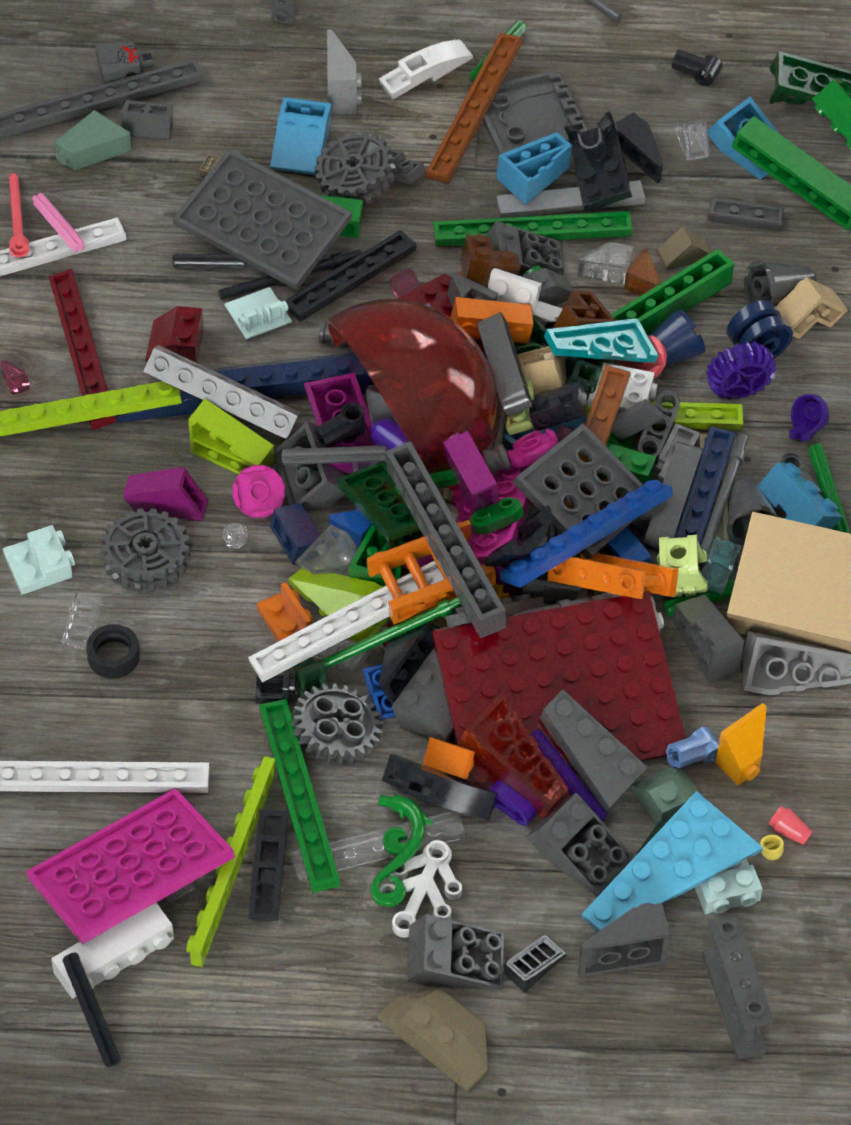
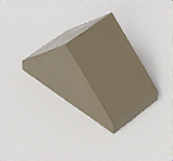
[657,227,711,270]

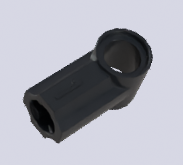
[672,49,723,86]
[314,402,366,448]

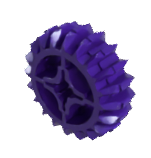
[706,341,777,400]

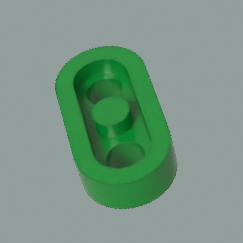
[470,497,524,535]

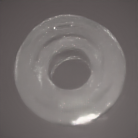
[222,523,249,549]

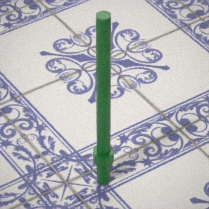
[318,597,462,671]

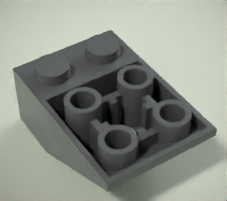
[485,221,566,277]
[526,793,633,896]
[407,914,504,990]

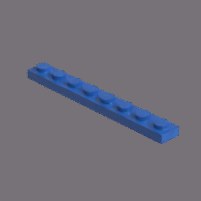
[499,480,673,588]

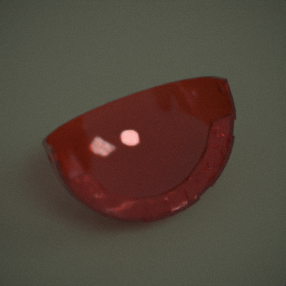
[326,299,498,488]

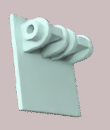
[224,287,292,340]

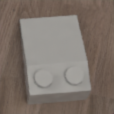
[327,30,361,115]

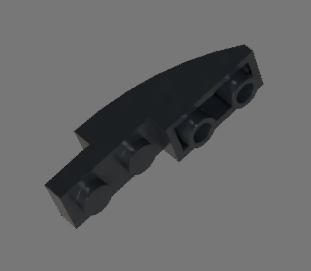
[382,754,498,820]

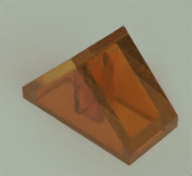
[624,249,661,296]

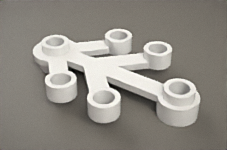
[380,840,462,938]

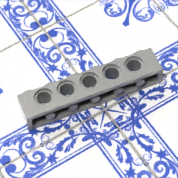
[143,345,300,439]

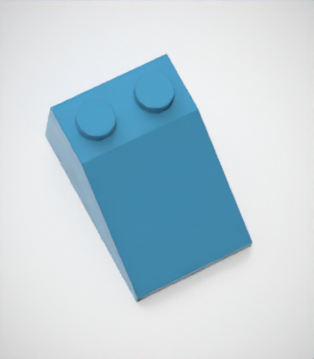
[706,97,780,180]

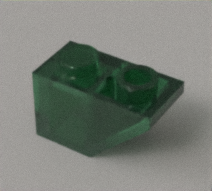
[565,357,602,401]

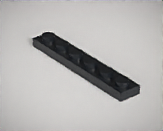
[284,230,416,322]

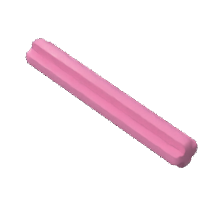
[32,193,85,252]

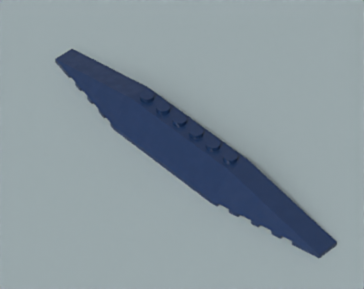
[115,351,487,423]

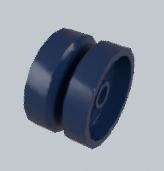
[726,300,793,359]

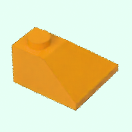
[715,703,767,785]

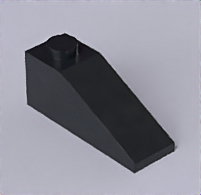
[615,112,663,183]
[379,625,434,704]

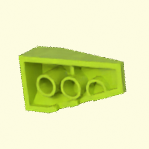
[288,567,391,642]

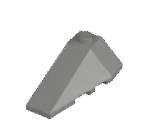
[742,630,851,695]

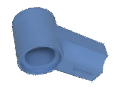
[666,727,719,768]

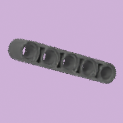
[477,312,533,417]
[644,441,703,549]

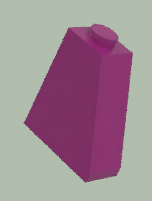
[443,431,498,515]
[123,467,208,521]

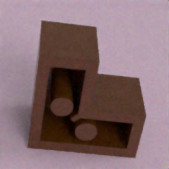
[460,234,520,288]
[553,290,616,328]

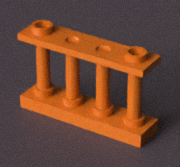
[367,520,496,624]
[547,553,679,599]

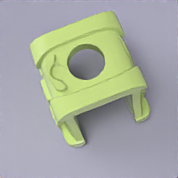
[657,535,708,597]

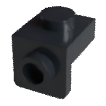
[255,668,296,705]

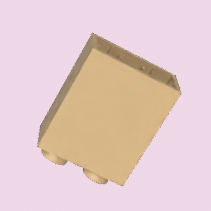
[727,512,851,653]

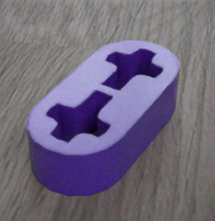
[489,781,537,826]

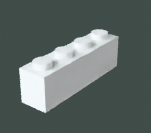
[51,903,174,999]

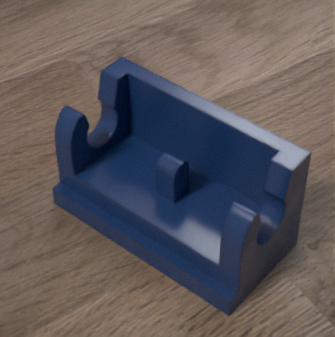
[270,502,324,565]

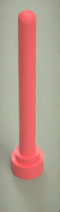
[9,173,30,257]

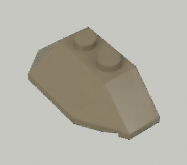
[377,988,488,1092]

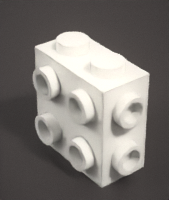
[588,363,658,413]

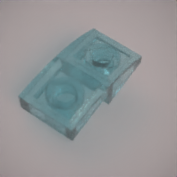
[701,537,741,594]

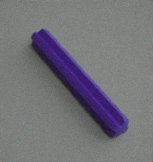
[528,729,607,822]

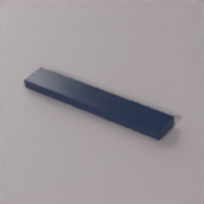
[674,426,736,546]

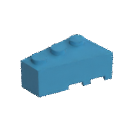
[496,132,572,205]
[757,462,843,529]

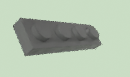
[446,593,545,627]

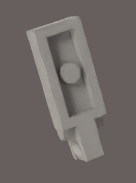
[655,423,700,483]

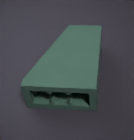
[54,110,132,170]

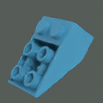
[270,97,332,175]

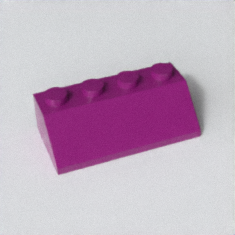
[304,373,376,474]

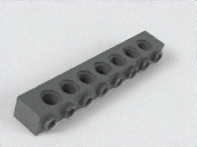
[386,441,506,638]

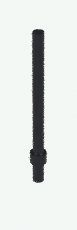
[218,249,362,300]

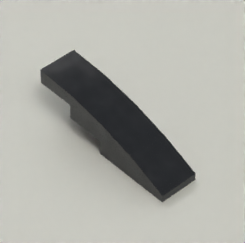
[248,809,289,921]

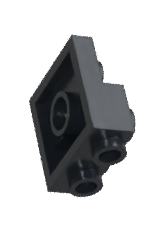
[529,380,588,431]

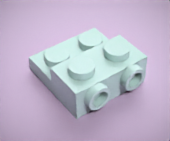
[2,525,75,595]
[695,858,763,914]

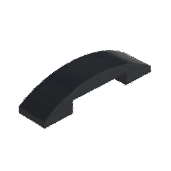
[482,505,551,567]

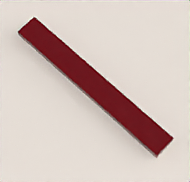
[49,269,117,430]

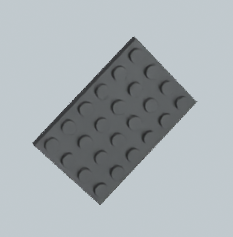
[172,148,352,290]

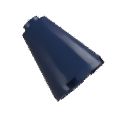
[650,309,706,367]

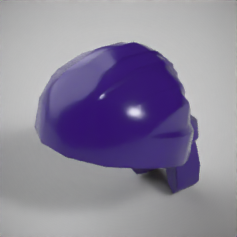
[789,394,829,442]

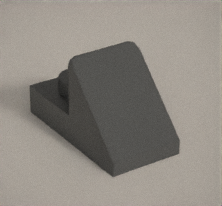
[447,273,499,307]

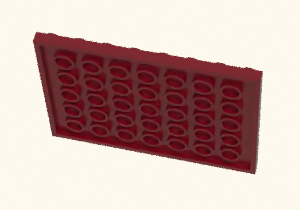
[432,591,686,789]

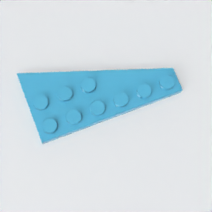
[581,791,763,932]

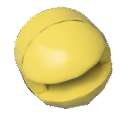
[760,835,784,861]

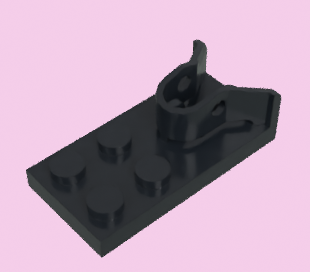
[564,111,632,212]

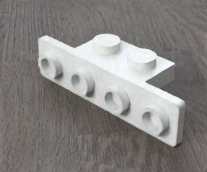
[488,268,562,322]

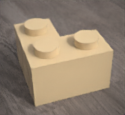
[776,277,848,339]

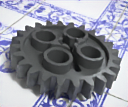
[291,683,383,765]

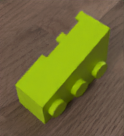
[188,399,275,474]

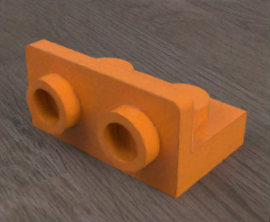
[257,582,313,642]

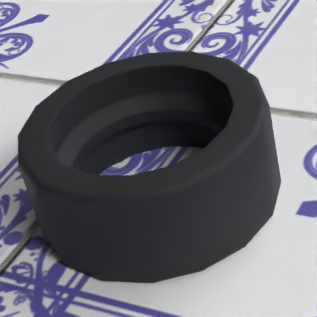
[86,624,140,678]

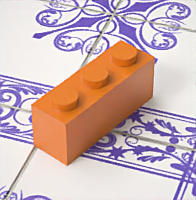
[451,297,533,344]

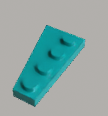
[544,318,658,363]

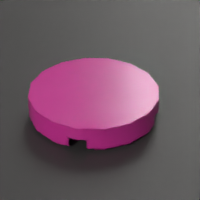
[507,429,559,467]
[232,465,285,518]

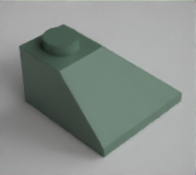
[630,766,702,831]

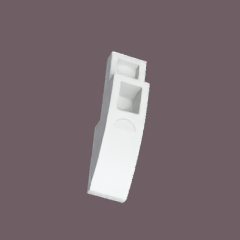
[379,40,473,100]

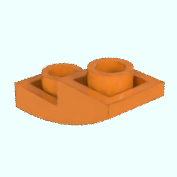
[423,737,475,779]

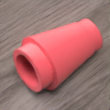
[768,806,813,845]

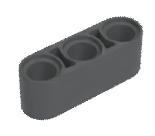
[637,390,680,464]

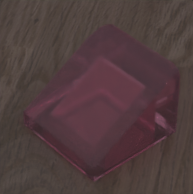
[390,268,421,298]
[1,360,30,395]

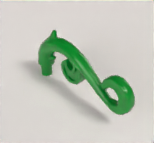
[370,794,433,907]

